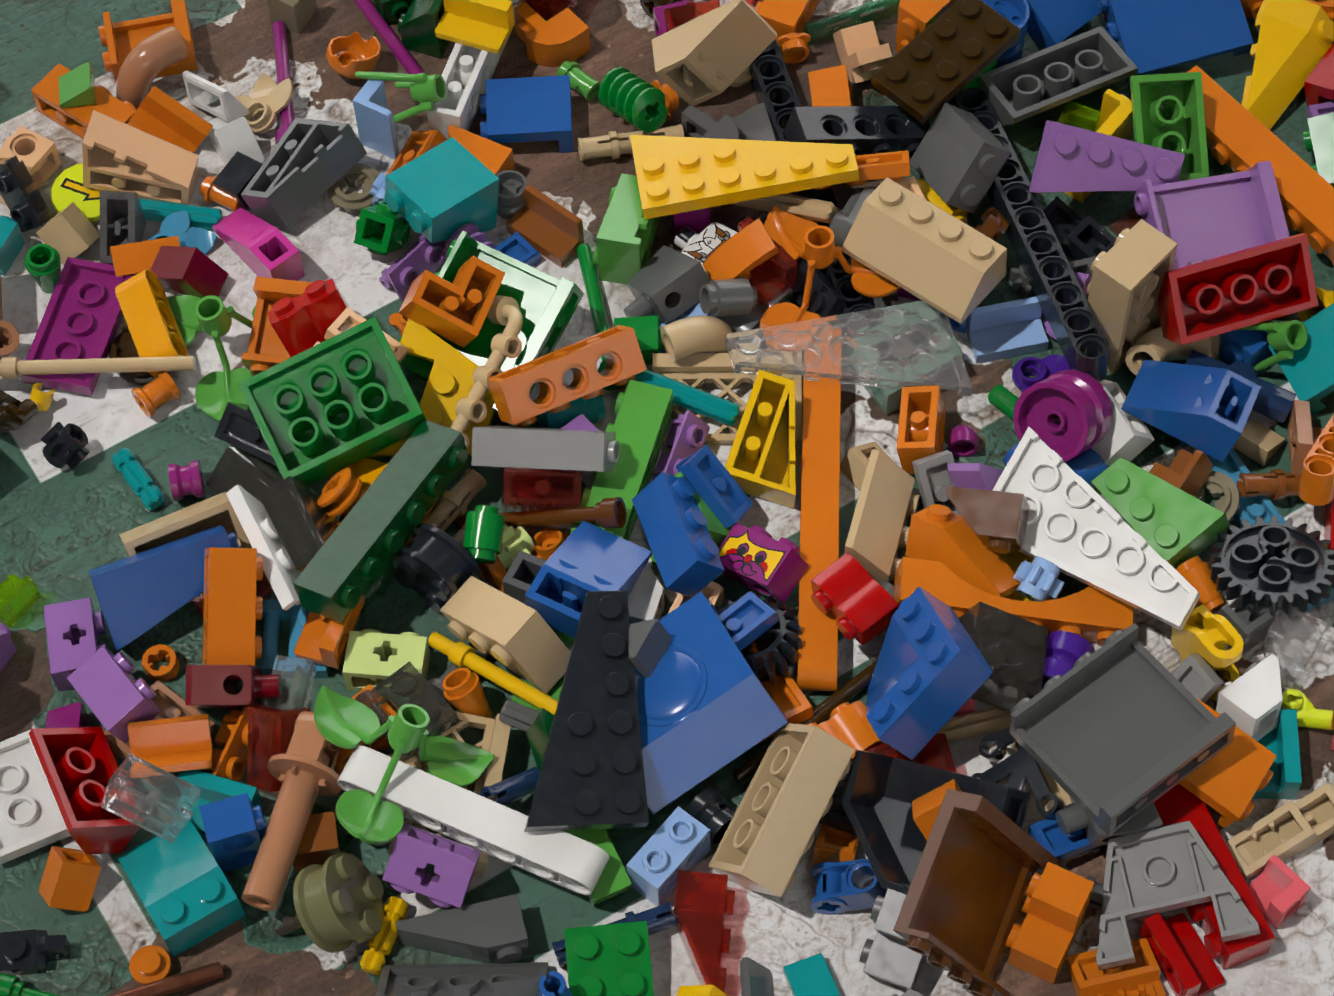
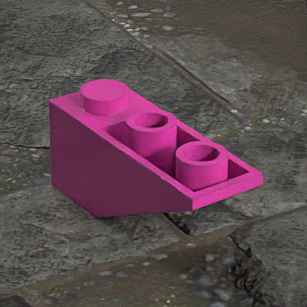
[212,207,305,281]

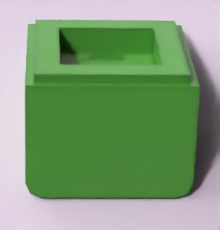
[59,62,96,108]

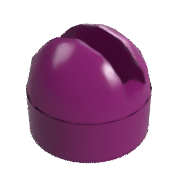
[948,425,979,457]

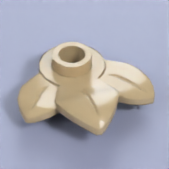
[235,73,294,134]

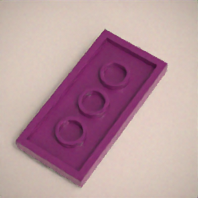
[20,257,136,396]

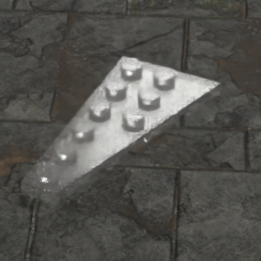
[725,301,973,396]

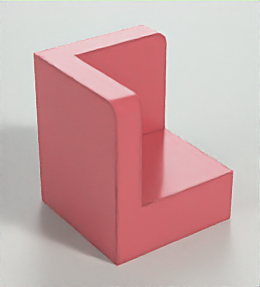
[1248,855,1311,929]

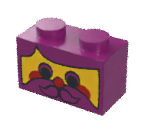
[718,523,809,602]

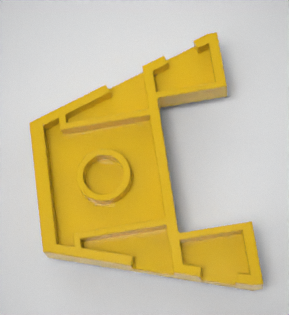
[369,318,496,457]

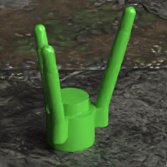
[355,71,446,124]
[1240,320,1307,372]

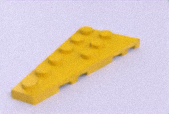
[630,135,859,220]

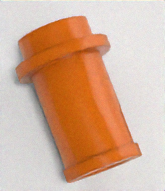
[199,176,242,212]

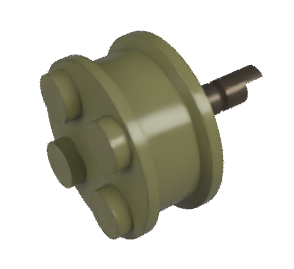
[275,852,384,953]

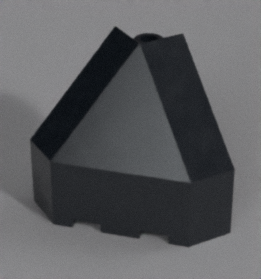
[835,749,1031,895]

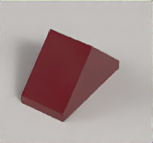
[150,246,228,299]

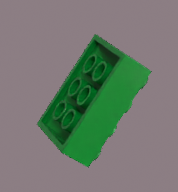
[238,316,427,493]

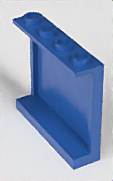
[1096,0,1254,85]

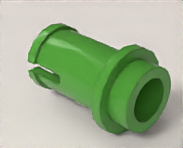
[556,61,601,101]

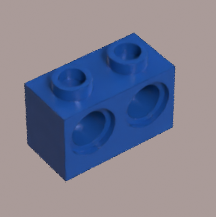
[199,793,268,872]

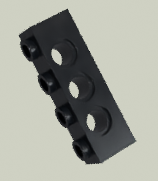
[783,106,930,161]

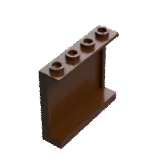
[893,788,1060,996]

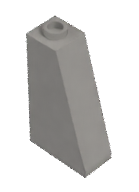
[471,426,620,472]

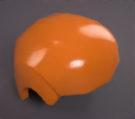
[325,32,382,80]

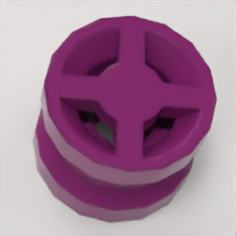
[168,460,205,501]

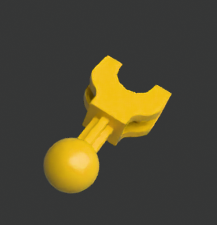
[1171,605,1244,701]

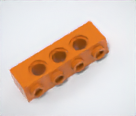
[487,325,647,427]

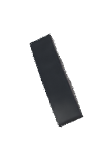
[1043,196,1121,260]

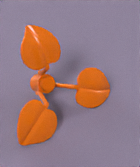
[760,206,900,354]

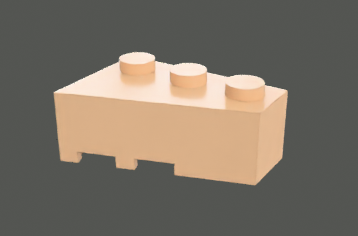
[82,110,199,205]

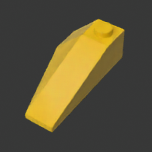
[1242,0,1334,130]

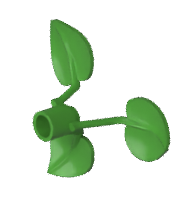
[167,295,256,422]
[314,685,494,845]

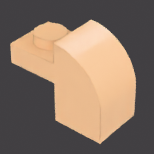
[833,21,893,84]

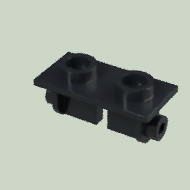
[0,155,51,233]

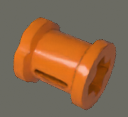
[131,371,181,418]

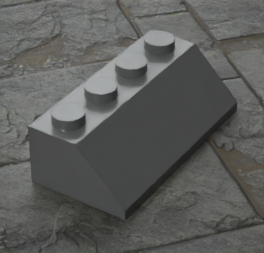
[979,26,1138,126]

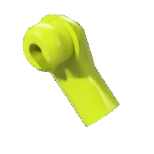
[1282,689,1334,730]

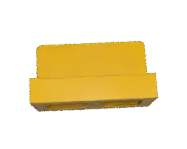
[435,0,515,54]

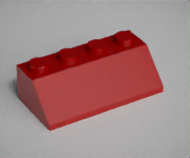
[1157,233,1319,345]

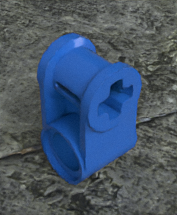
[810,859,887,915]

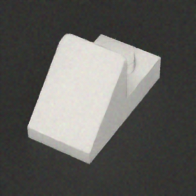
[207,117,265,165]

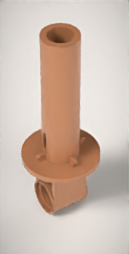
[241,711,342,911]

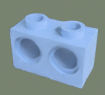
[626,806,711,906]

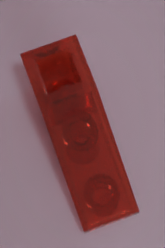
[674,870,735,993]

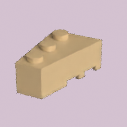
[440,576,571,694]

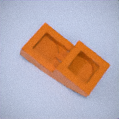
[702,218,779,280]

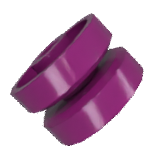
[1013,369,1113,462]

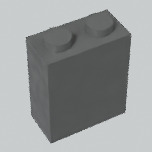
[910,102,1011,213]

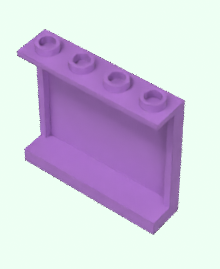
[1134,161,1290,270]

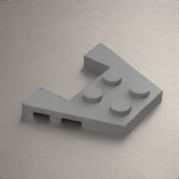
[1096,821,1260,970]

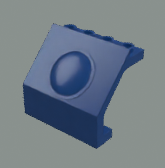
[634,591,788,814]

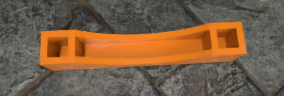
[894,557,1133,646]

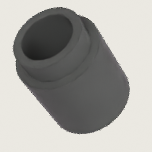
[699,278,757,317]

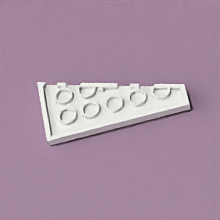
[992,427,1200,631]

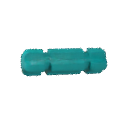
[112,448,165,511]

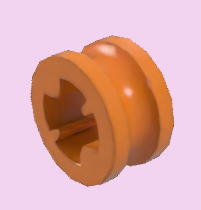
[142,644,180,683]

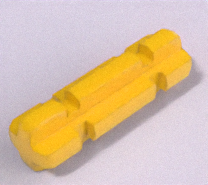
[360,896,409,976]

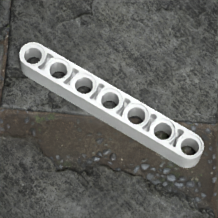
[337,745,609,895]

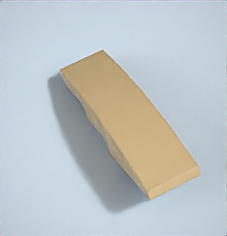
[1225,782,1334,879]

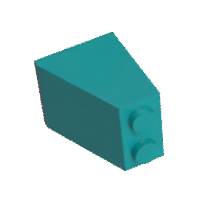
[384,137,499,243]

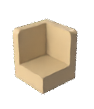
[36,202,100,265]

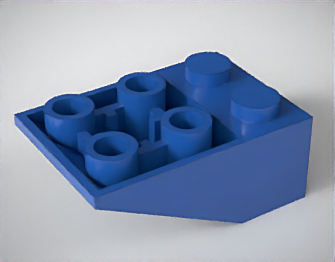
[1121,360,1261,462]
[525,521,652,638]

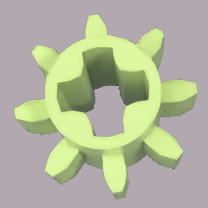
[497,524,535,569]

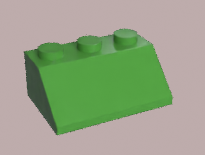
[1130,72,1209,182]

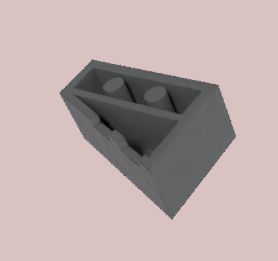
[241,118,367,227]

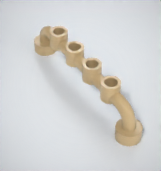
[451,295,523,450]

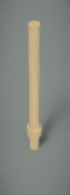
[0,356,196,379]

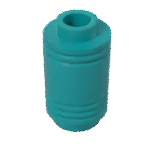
[536,394,606,429]

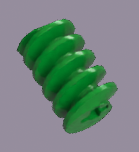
[597,67,668,132]

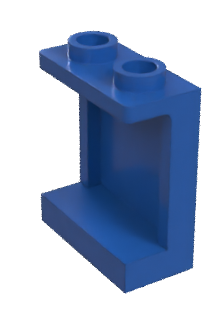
[480,75,573,153]

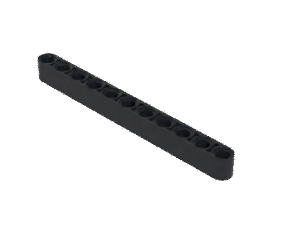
[749,39,879,343]
[956,88,1109,382]

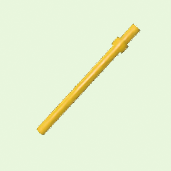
[427,631,558,715]

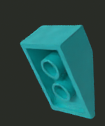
[117,817,246,958]

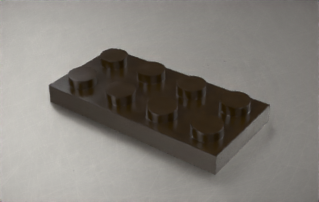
[871,0,1021,124]

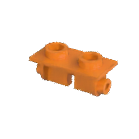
[199,707,263,782]

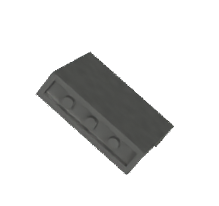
[1009,623,1236,836]

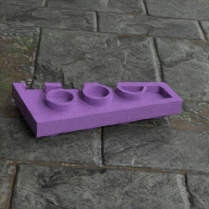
[1029,120,1185,193]

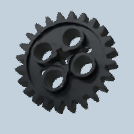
[1209,516,1334,616]

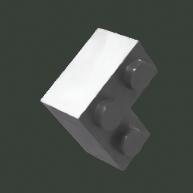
[859,888,925,990]

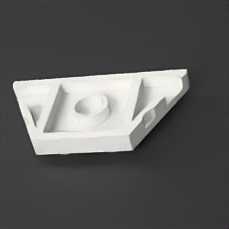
[226,484,311,611]

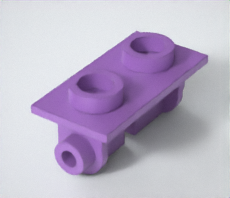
[379,235,446,301]
[652,410,710,479]

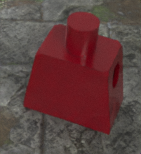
[186,665,282,710]

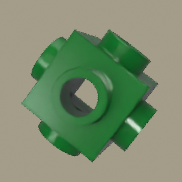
[354,201,411,256]

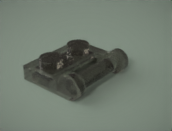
[355,661,459,761]

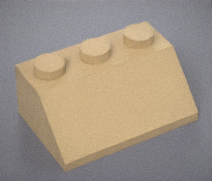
[844,449,920,584]
[119,491,251,593]

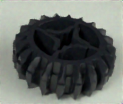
[714,593,802,685]

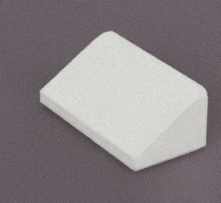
[183,71,249,123]

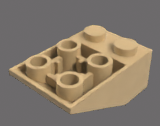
[652,0,777,106]

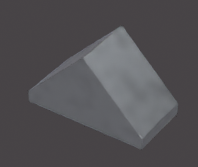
[100,190,146,263]

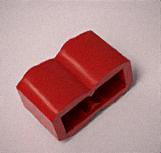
[267,279,350,357]
[811,553,898,645]

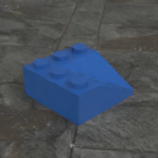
[866,586,993,759]

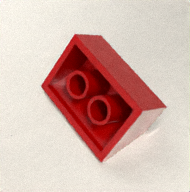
[29,727,143,855]

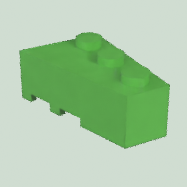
[593,173,660,285]
[1091,457,1230,569]

